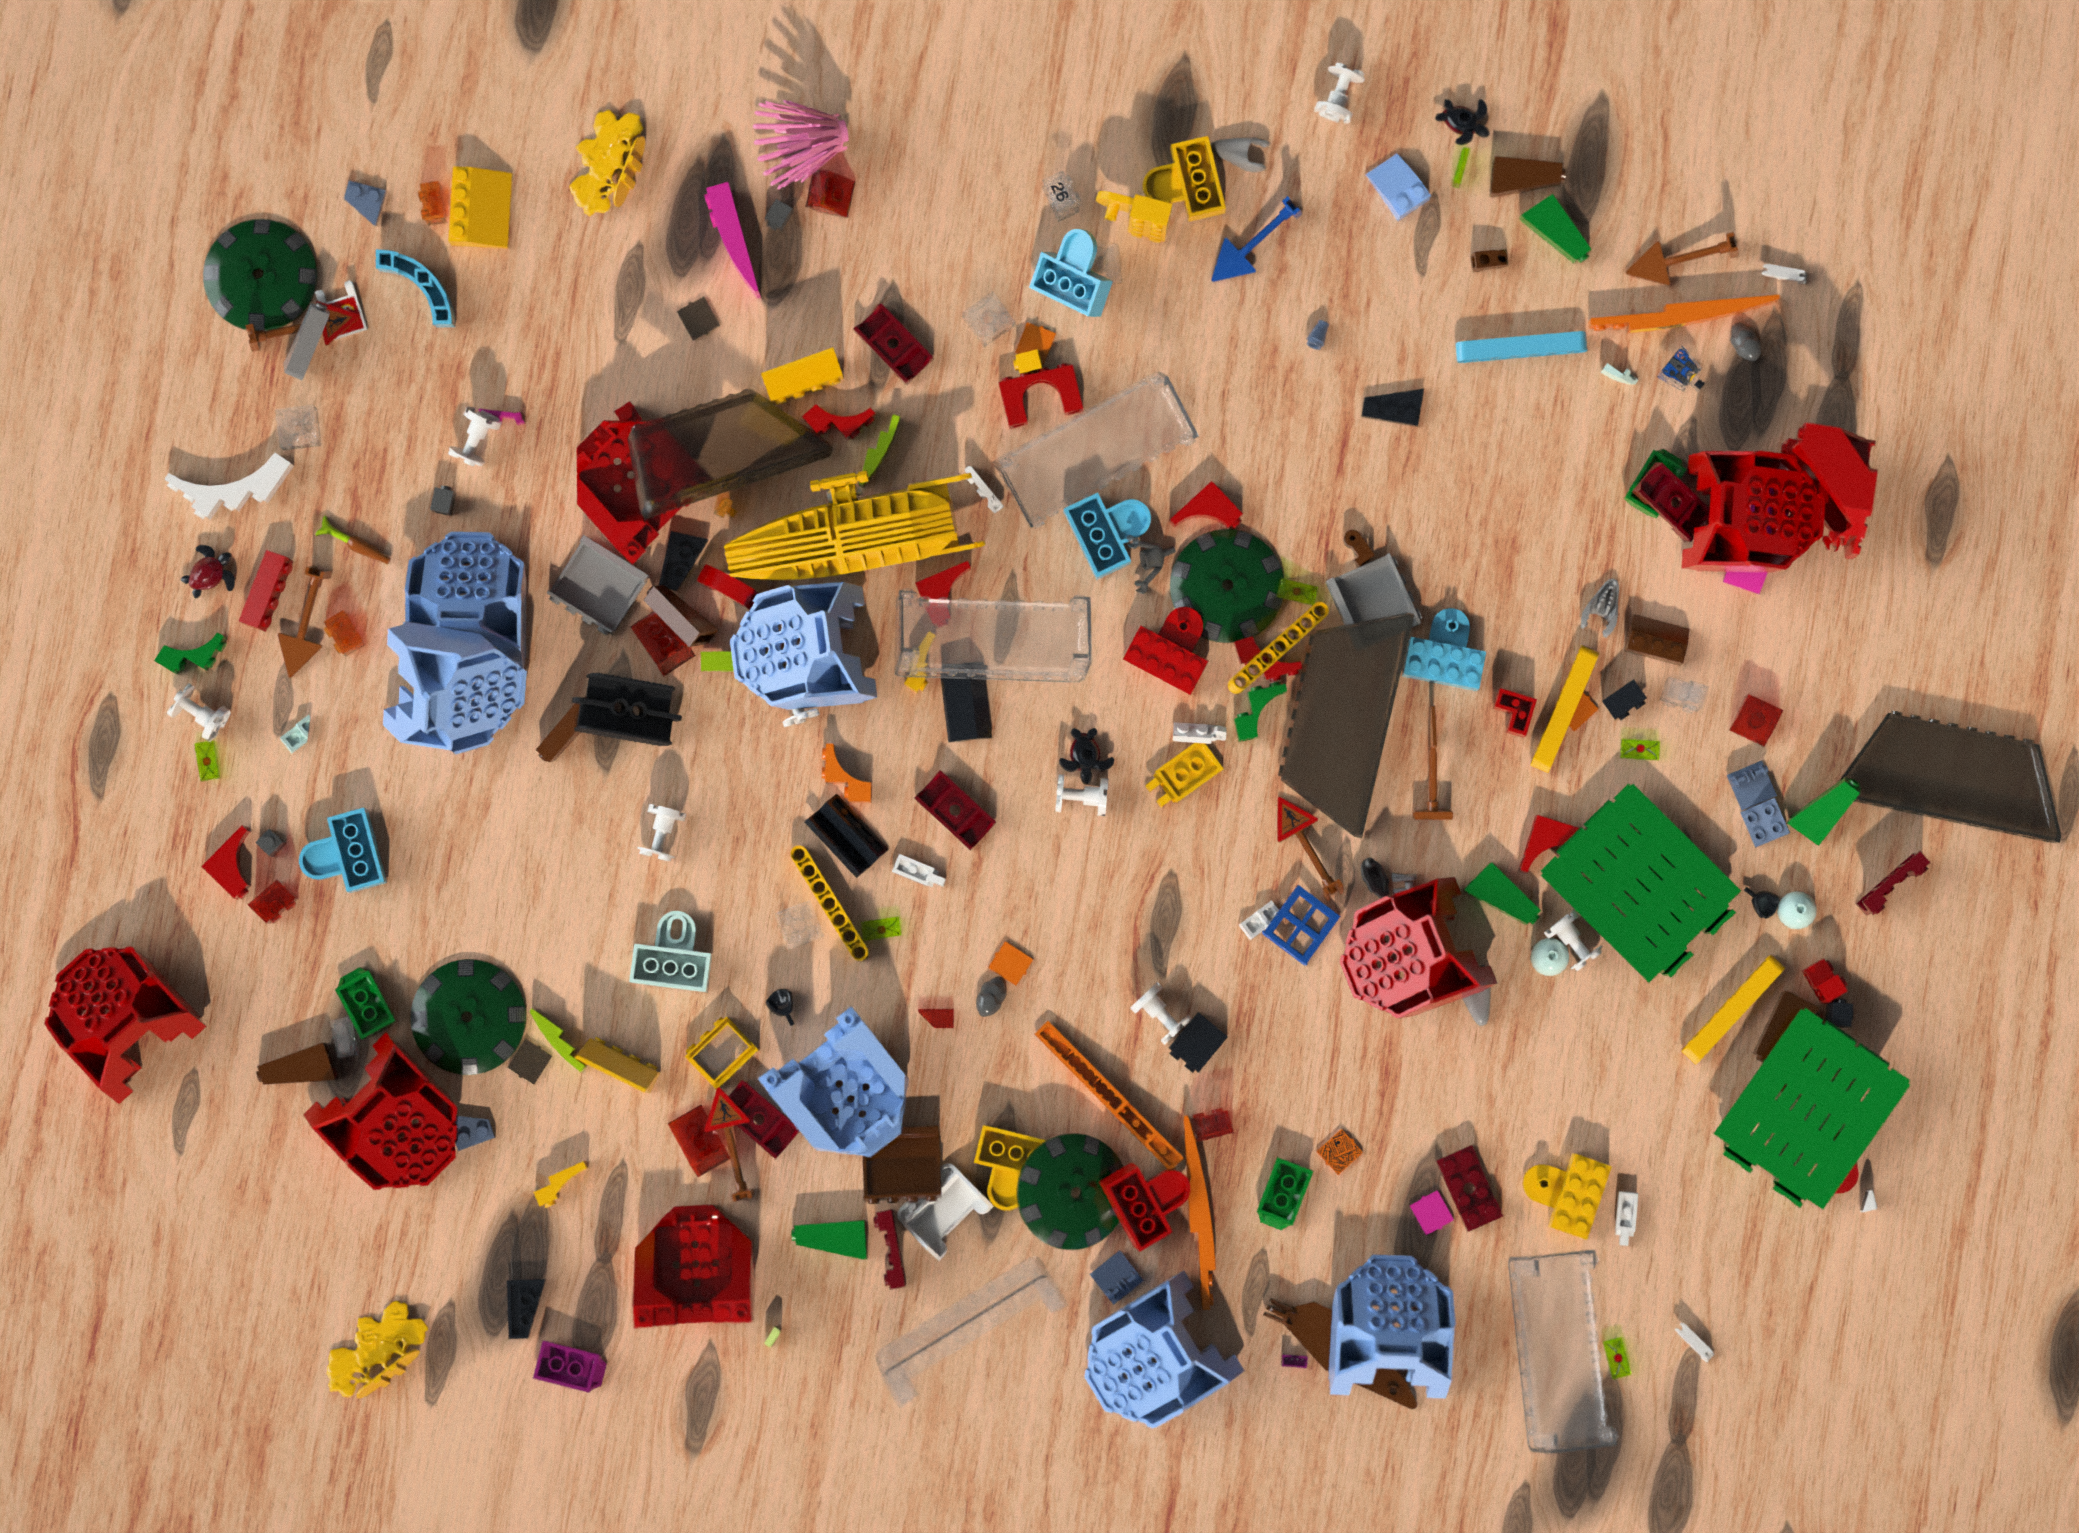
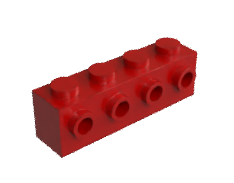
[239,550,294,632]

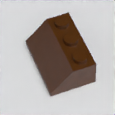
[1624,614,1689,666]

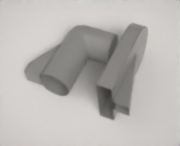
[1391,873,1417,894]

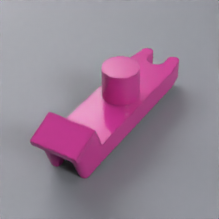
[479,409,525,425]

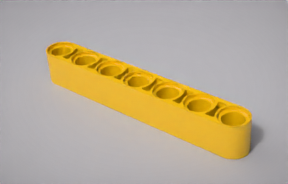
[1228,602,1329,694]
[1530,645,1600,773]
[790,846,869,962]
[1681,955,1785,1064]

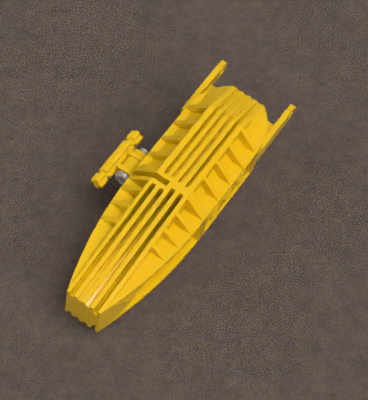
[724,470,985,580]

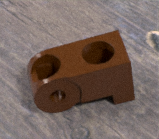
[1470,250,1509,273]
[1343,530,1375,568]

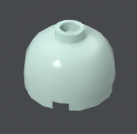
[1777,891,1817,930]
[1530,938,1569,976]

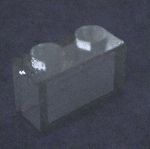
[329,1017,359,1059]

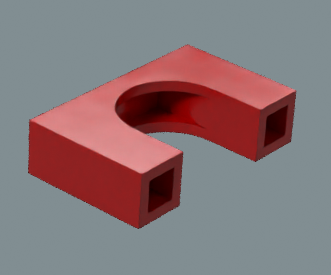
[998,363,1083,429]

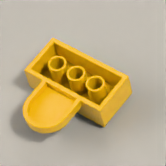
[1142,136,1226,222]
[1096,191,1173,243]
[974,1125,1046,1210]
[1522,1153,1612,1240]

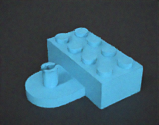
[1029,229,1113,317]
[1063,493,1151,580]
[1402,608,1486,691]
[299,808,387,893]

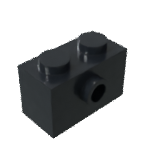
[1602,679,1647,721]
[1825,999,1854,1028]

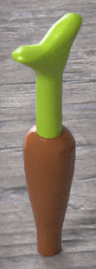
[315,516,391,565]

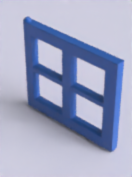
[1262,885,1341,966]

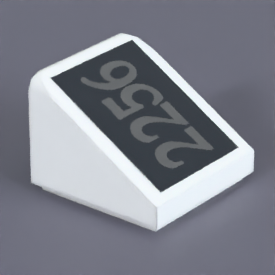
[1860,1190,1878,1212]

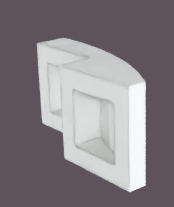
[1239,900,1279,940]

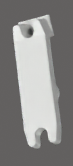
[1762,264,1807,284]
[1675,1323,1715,1363]

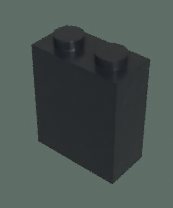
[1168,1012,1228,1073]

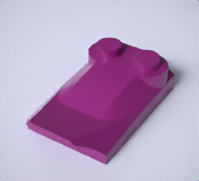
[533,1340,607,1393]

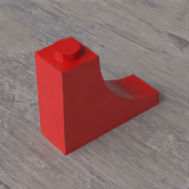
[1169,481,1243,529]
[915,561,971,628]
[1519,815,1579,873]
[201,825,251,900]

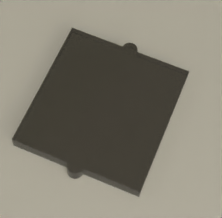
[677,297,720,340]
[507,1039,553,1085]

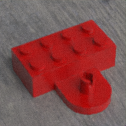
[1123,607,1209,695]
[1099,1162,1191,1252]

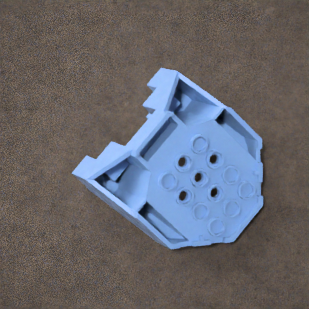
[405,532,527,668]
[730,582,878,710]
[383,621,527,754]
[759,1007,909,1157]
[1328,1254,1456,1398]
[1085,1271,1244,1428]

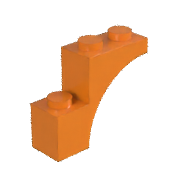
[822,743,872,803]

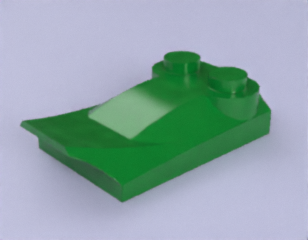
[1624,449,1687,518]
[335,967,397,1040]
[1257,1157,1314,1231]

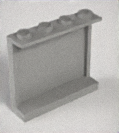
[547,535,650,635]
[1326,553,1422,652]

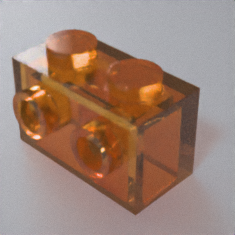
[418,181,447,226]
[323,610,366,656]

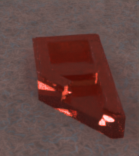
[918,1009,954,1028]

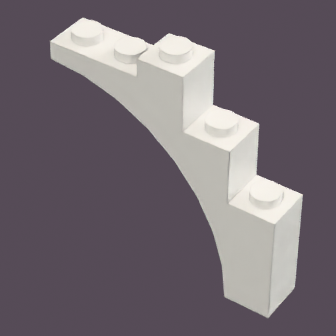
[165,453,294,520]

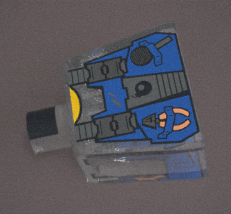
[1656,346,1705,392]

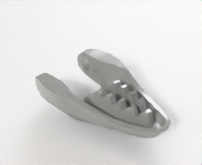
[1210,137,1270,172]
[1580,579,1619,638]
[1463,965,1491,1026]

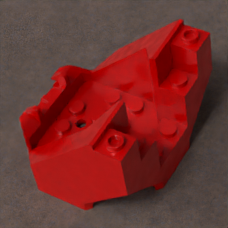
[576,420,715,565]
[1781,422,1878,559]
[1681,450,1825,572]
[1339,877,1498,1019]
[44,946,207,1104]
[303,1032,457,1190]
[632,1204,755,1328]

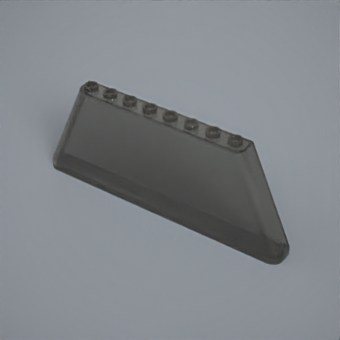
[628,389,833,519]
[1278,612,1414,839]
[1837,711,2061,843]

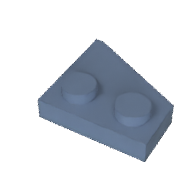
[344,180,386,226]
[455,1116,496,1151]

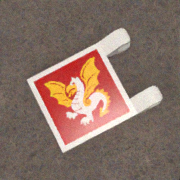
[315,281,368,340]

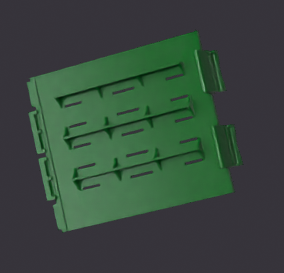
[1540,783,1741,983]
[1713,1008,1910,1210]

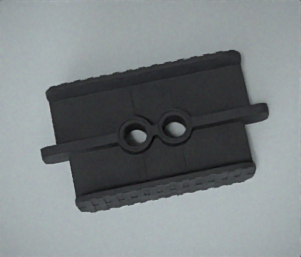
[572,673,682,746]

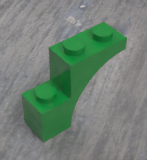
[154,632,227,675]
[1233,682,1287,743]

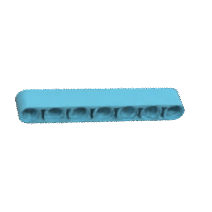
[1455,331,1588,363]

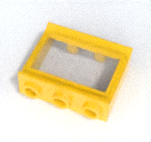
[685,1016,759,1090]

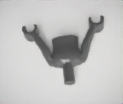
[1126,535,1176,594]

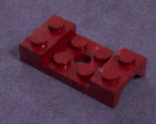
[853,303,934,385]
[1632,463,1710,542]
[914,770,996,851]
[1856,851,1931,915]
[729,1079,800,1159]
[1435,1145,1503,1232]
[873,1209,906,1290]

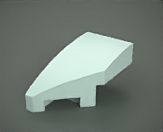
[1601,363,1638,385]
[280,715,310,754]

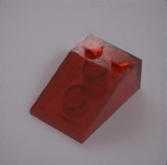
[630,611,695,677]
[667,1105,731,1177]

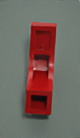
[696,564,760,610]

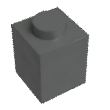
[764,199,793,231]
[430,485,456,516]
[255,829,286,857]

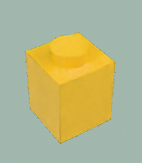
[1013,349,1043,374]

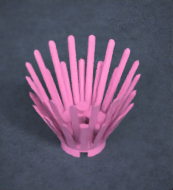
[753,100,849,189]

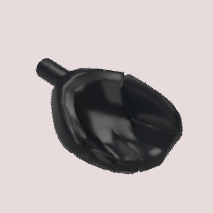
[1744,887,1780,919]
[766,989,795,1026]

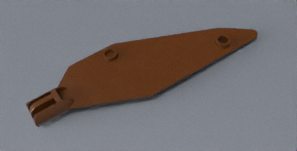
[1263,1298,1417,1409]

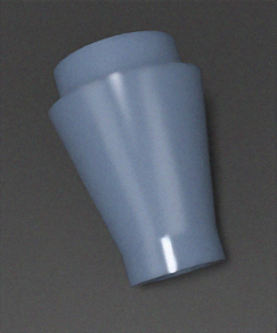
[1307,320,1329,350]

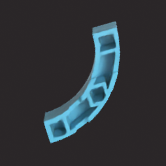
[376,249,456,328]

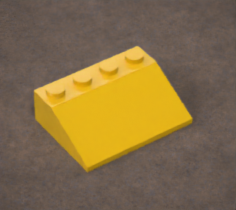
[448,166,513,248]
[761,347,844,405]
[575,1037,660,1093]

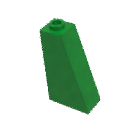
[1519,194,1592,264]
[1787,777,1861,846]
[1463,862,1541,925]
[791,1220,868,1260]

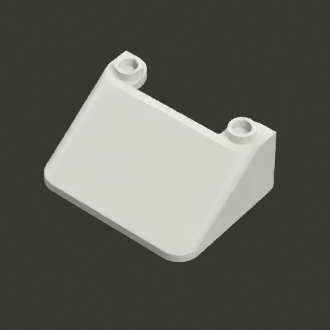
[897,1163,994,1261]

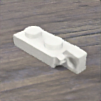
[964,466,1004,513]
[1173,722,1227,744]
[892,854,946,887]
[1615,1191,1638,1246]

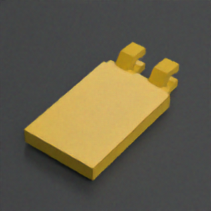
[1145,743,1224,808]

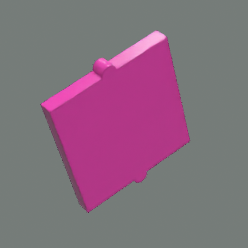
[1410,1190,1454,1235]

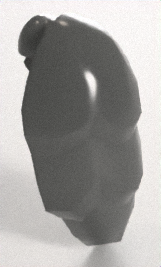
[1730,323,1761,362]
[1360,858,1389,898]
[976,976,1007,1017]

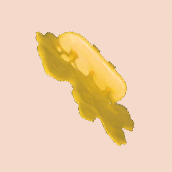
[569,109,645,217]
[326,1301,428,1399]

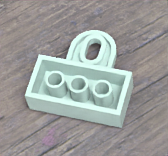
[629,911,713,993]

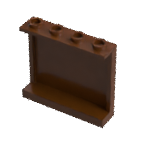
[862,1126,942,1204]

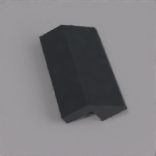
[939,662,992,743]
[805,794,889,878]

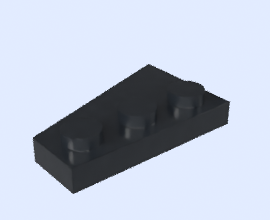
[1361,389,1424,427]
[659,531,709,591]
[507,1279,546,1339]

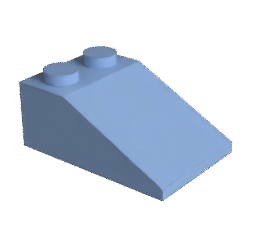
[1366,154,1431,221]

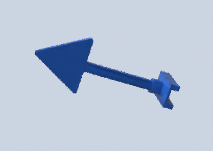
[1211,196,1302,282]

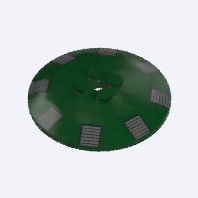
[203,219,318,331]
[1170,529,1285,643]
[410,959,526,1075]
[1016,1133,1123,1250]

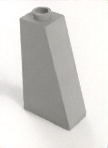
[283,303,330,380]

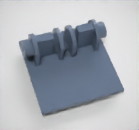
[1726,761,1777,810]
[1740,798,1790,848]
[1090,1250,1144,1305]

